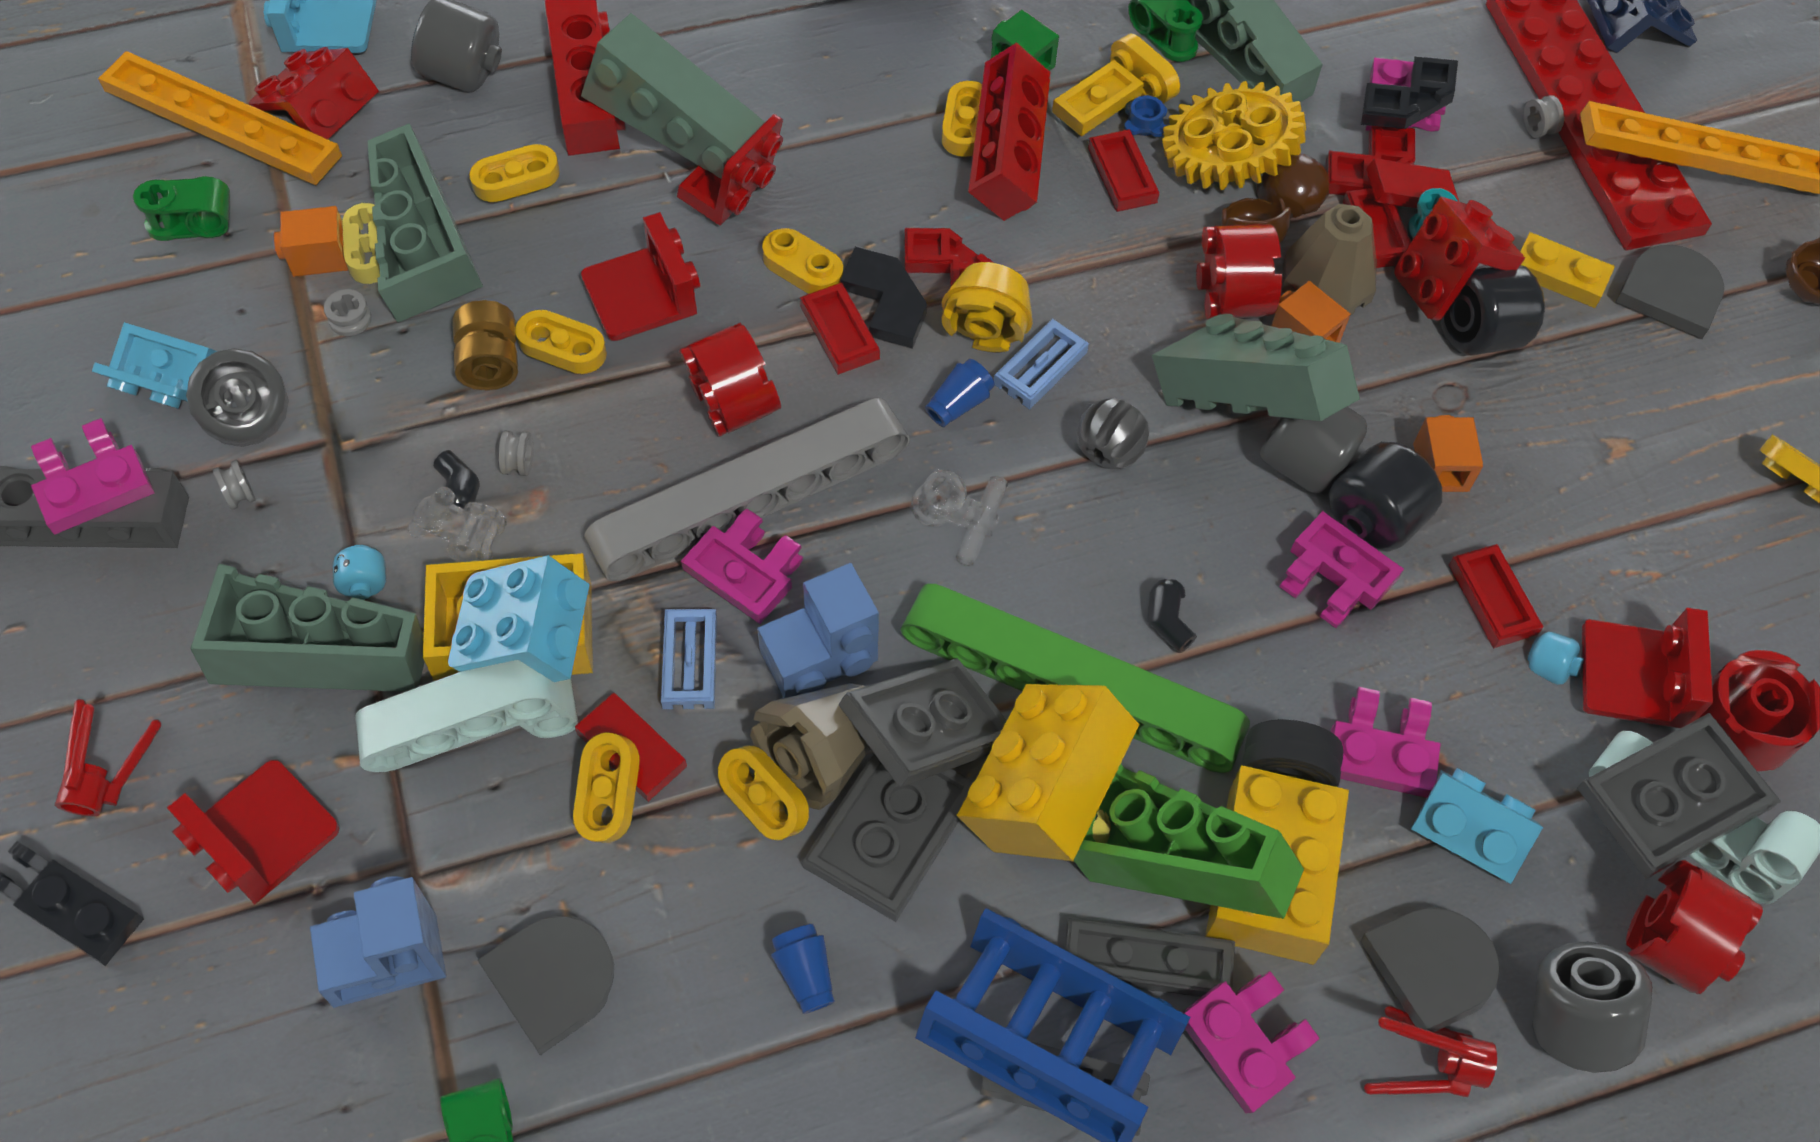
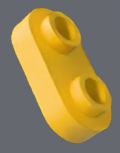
[1110,33,1180,104]
[941,81,982,157]
[469,144,560,202]
[762,228,843,294]
[515,310,607,374]
[1759,434,1820,503]
[573,733,640,843]
[718,746,809,840]

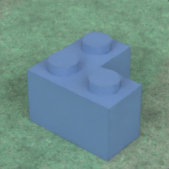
[757,563,879,698]
[310,876,447,1008]

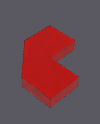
[1325,126,1415,196]
[904,228,994,288]

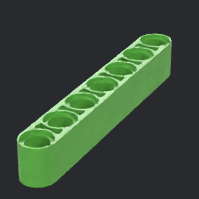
[900,583,1250,773]

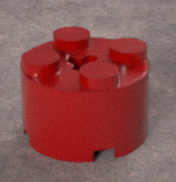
[1196,224,1282,320]
[679,322,781,437]
[1698,650,1820,771]
[1626,860,1763,995]

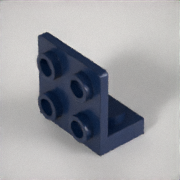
[1587,0,1697,53]

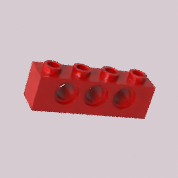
[545,0,626,156]
[968,42,1051,221]

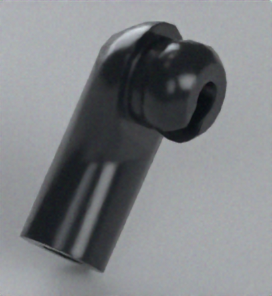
[433,450,480,517]
[1147,579,1197,653]

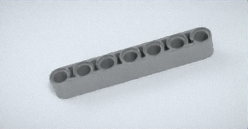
[585,398,910,581]

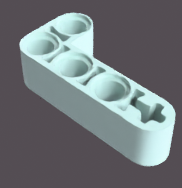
[355,660,578,772]
[1589,731,1820,904]

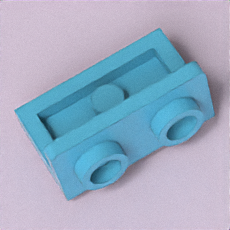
[92,322,218,409]
[1411,768,1543,884]

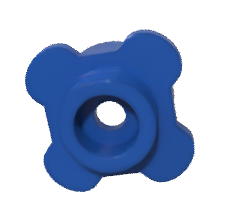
[1124,95,1167,137]

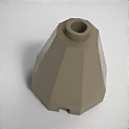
[1282,204,1377,316]
[750,683,870,810]

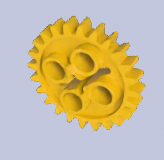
[1162,81,1306,190]

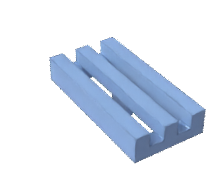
[994,319,1089,410]
[661,609,717,709]

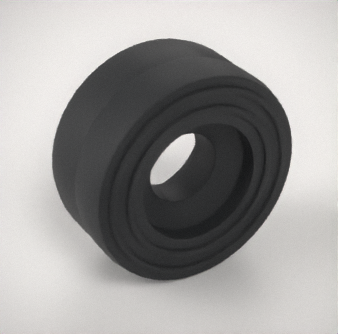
[1242,719,1343,787]

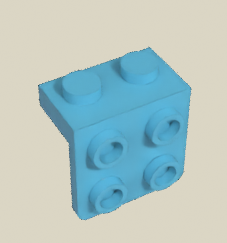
[264,0,377,53]
[448,555,590,682]

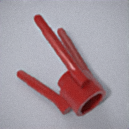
[54,699,161,816]
[1364,1006,1497,1097]

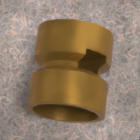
[453,300,518,391]

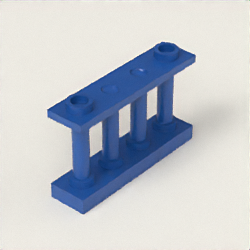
[915,908,1190,1142]

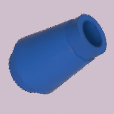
[925,359,995,427]
[771,924,835,1014]

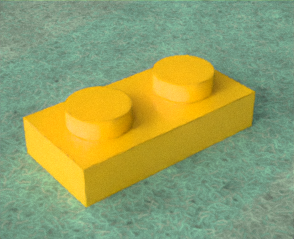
[1052,60,1144,137]
[1520,232,1615,308]

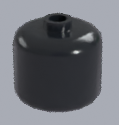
[1440,265,1545,356]
[1329,442,1442,552]

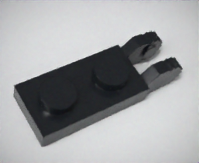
[0,841,144,966]

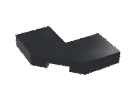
[1361,56,1458,129]
[840,246,927,349]

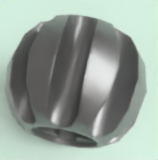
[1077,398,1149,470]

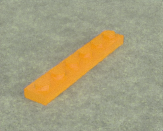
[98,51,342,186]
[1580,101,1820,194]

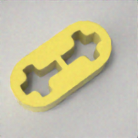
[342,203,380,284]

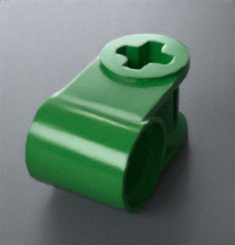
[1128,0,1203,62]
[133,176,230,241]
[440,1078,514,1142]

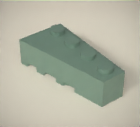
[1187,0,1323,102]
[581,13,765,179]
[367,123,483,323]
[1152,314,1360,421]
[190,563,425,692]

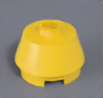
[941,262,1033,352]

